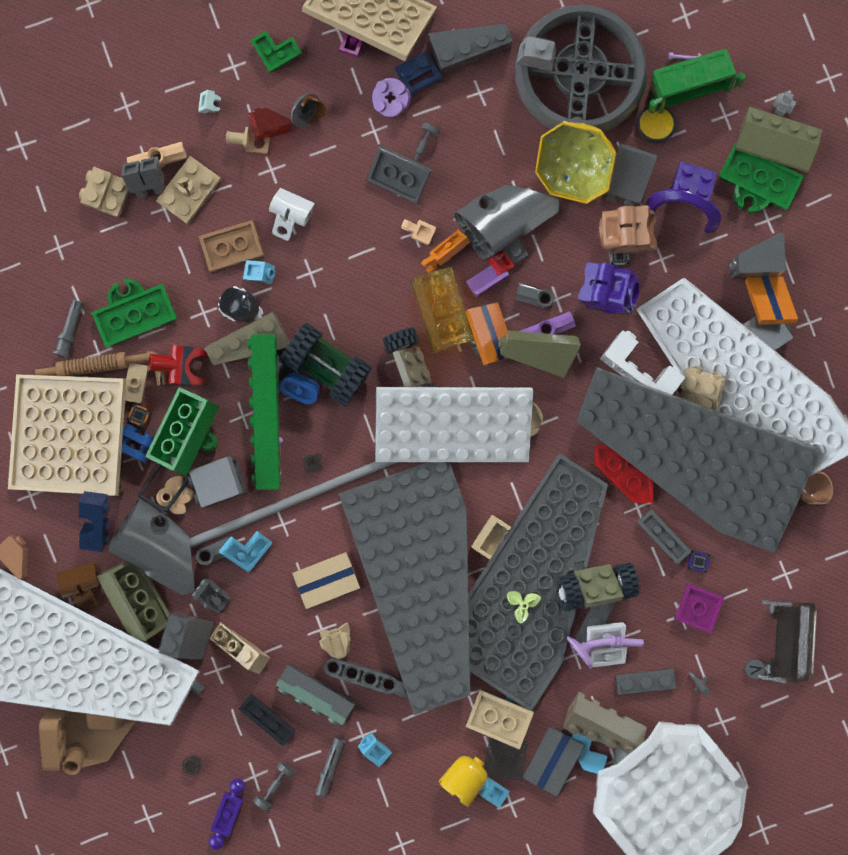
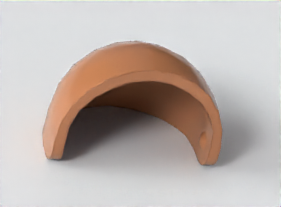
[800,471,833,505]

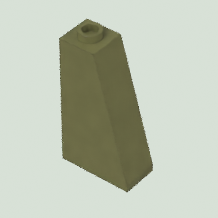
[498,330,581,378]

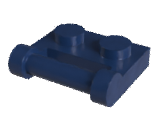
[394,51,443,98]

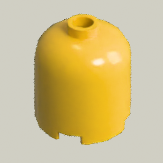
[438,756,488,807]

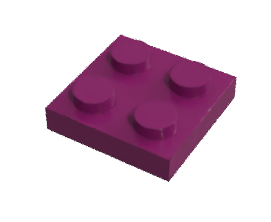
[674,583,724,633]

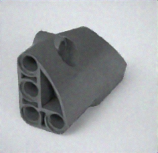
[454,185,559,259]
[109,498,195,595]

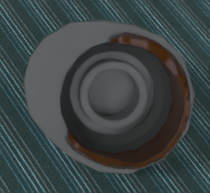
[291,93,326,128]

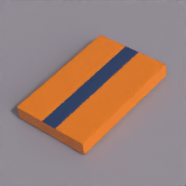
[745,277,798,325]
[465,302,510,365]

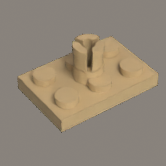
[156,156,221,225]

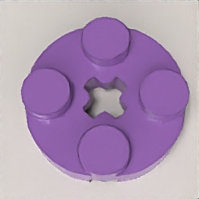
[372,78,411,117]

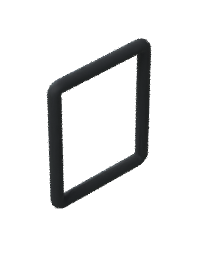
[138,464,190,512]

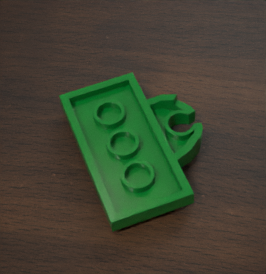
[718,143,804,213]
[91,279,178,348]

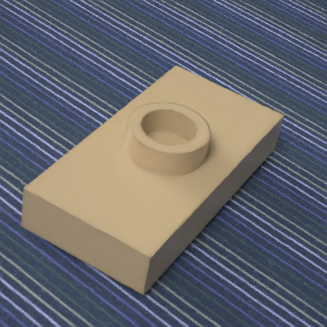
[125,363,149,404]

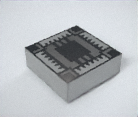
[609,252,630,266]

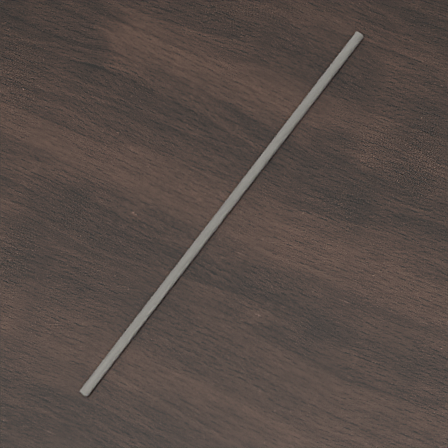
[190,462,397,548]

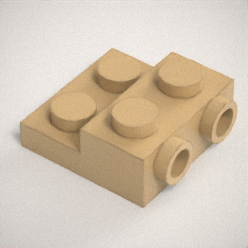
[79,167,129,218]
[680,366,726,411]

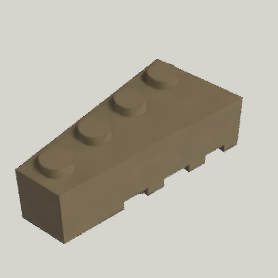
[204,311,290,365]
[563,692,647,754]

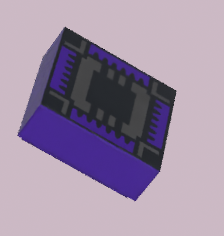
[687,550,711,573]

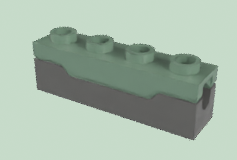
[276,663,355,725]

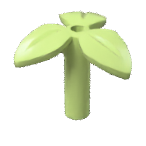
[507,591,541,624]

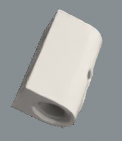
[269,188,315,241]

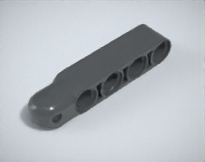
[324,657,409,699]

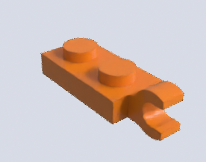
[421,229,470,274]

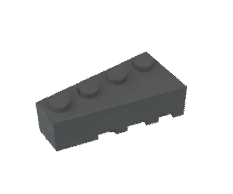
[428,24,513,75]

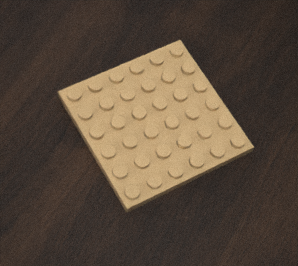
[8,374,126,496]

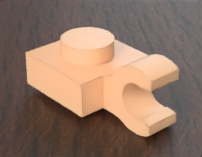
[401,219,436,245]

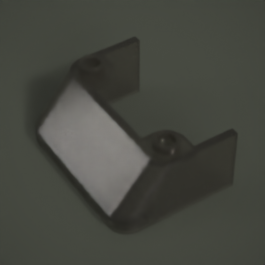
[758,600,816,683]

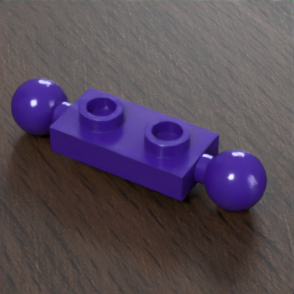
[209,779,245,850]

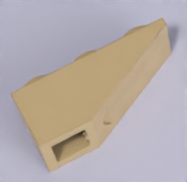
[209,623,270,674]

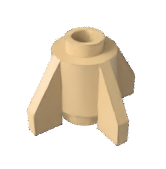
[319,623,351,659]

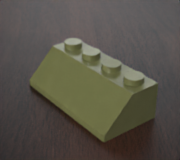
[735,107,822,173]
[96,560,170,642]

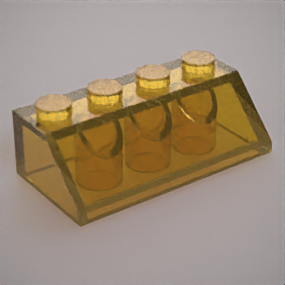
[410,267,475,354]

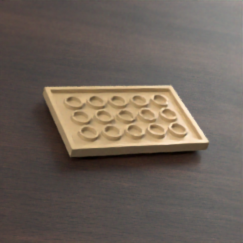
[302,0,437,61]

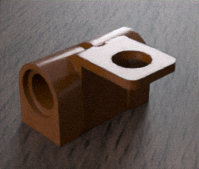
[57,562,102,612]

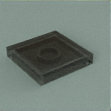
[484,737,528,781]

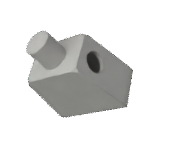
[516,37,556,71]

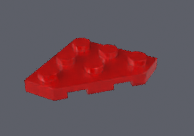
[594,445,653,503]

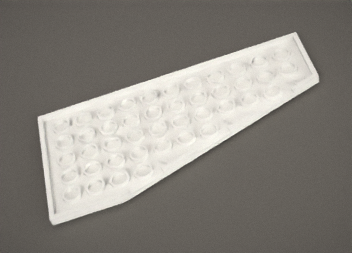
[636,278,848,476]
[0,569,200,725]

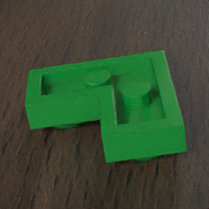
[250,30,303,74]

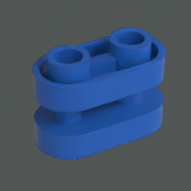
[280,371,321,404]
[122,424,154,463]

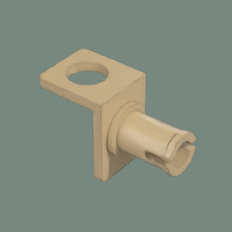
[226,127,270,154]

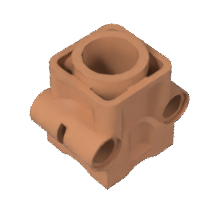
[599,205,657,254]

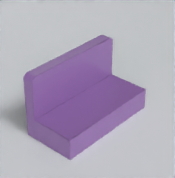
[466,266,509,298]

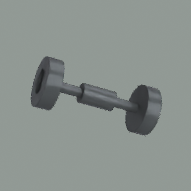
[413,123,440,161]
[253,761,296,812]

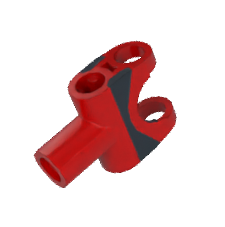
[148,345,207,386]

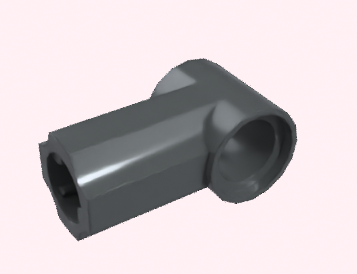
[515,284,554,310]
[196,537,230,565]

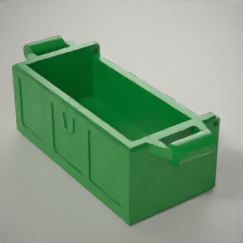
[649,49,745,114]

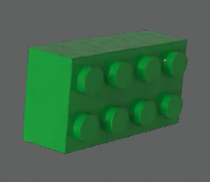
[145,387,220,476]

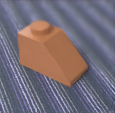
[0,535,28,580]

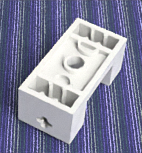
[600,331,685,394]

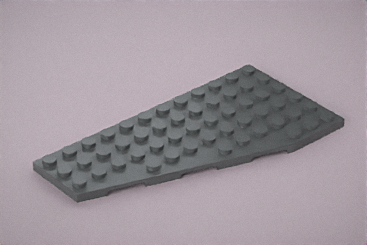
[576,367,821,553]
[468,453,608,711]
[339,462,470,715]

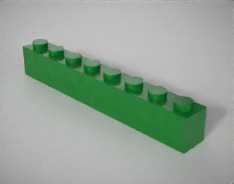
[248,333,281,490]

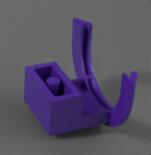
[645,161,721,233]

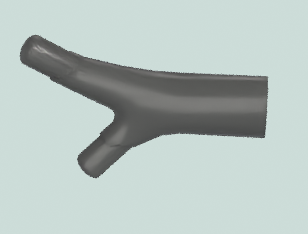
[689,672,710,696]

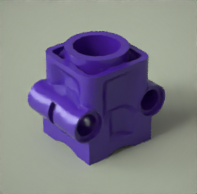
[578,262,640,314]

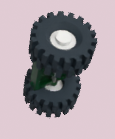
[280,322,372,407]

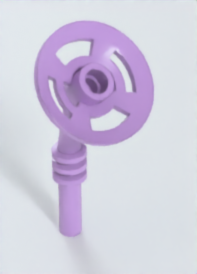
[567,636,644,669]

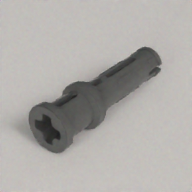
[53,299,84,358]

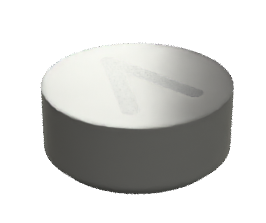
[744,659,765,679]

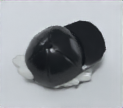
[218,286,263,323]

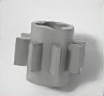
[772,91,796,117]

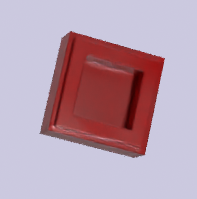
[488,251,515,276]

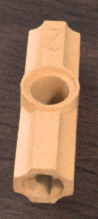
[127,142,187,169]

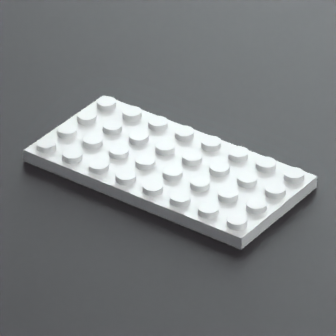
[375,387,533,462]

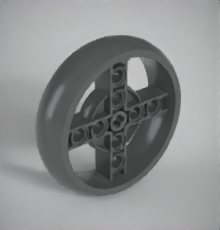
[514,4,647,134]

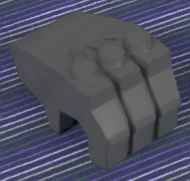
[192,578,231,613]

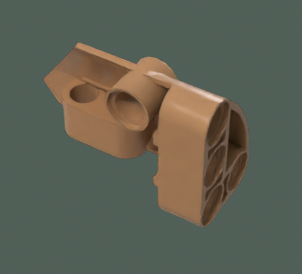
[39,709,136,775]

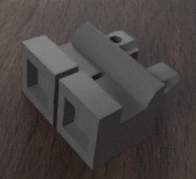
[121,156,165,198]

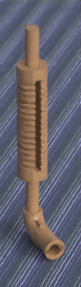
[35,351,168,386]

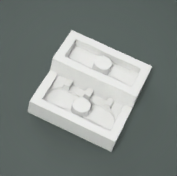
[587,622,627,667]

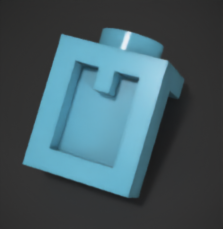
[243,260,275,284]
[358,732,392,767]
[478,777,510,808]

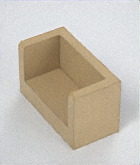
[471,515,512,560]

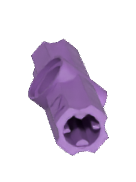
[520,311,576,334]

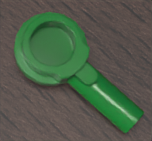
[200,429,217,452]

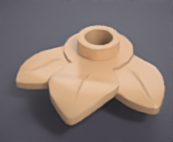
[156,476,195,515]

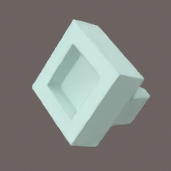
[198,90,221,114]

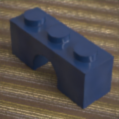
[79,491,110,552]

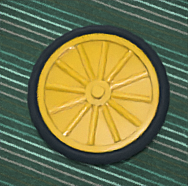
[636,106,676,143]

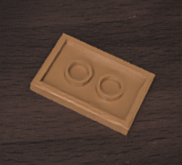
[198,220,265,273]

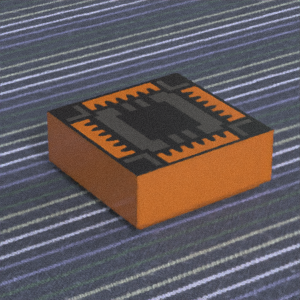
[126,403,152,428]

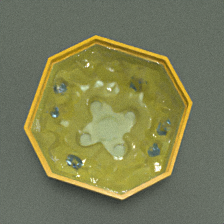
[535,121,617,204]

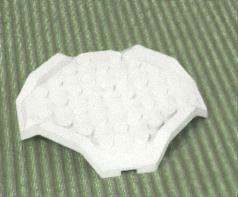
[593,722,747,855]

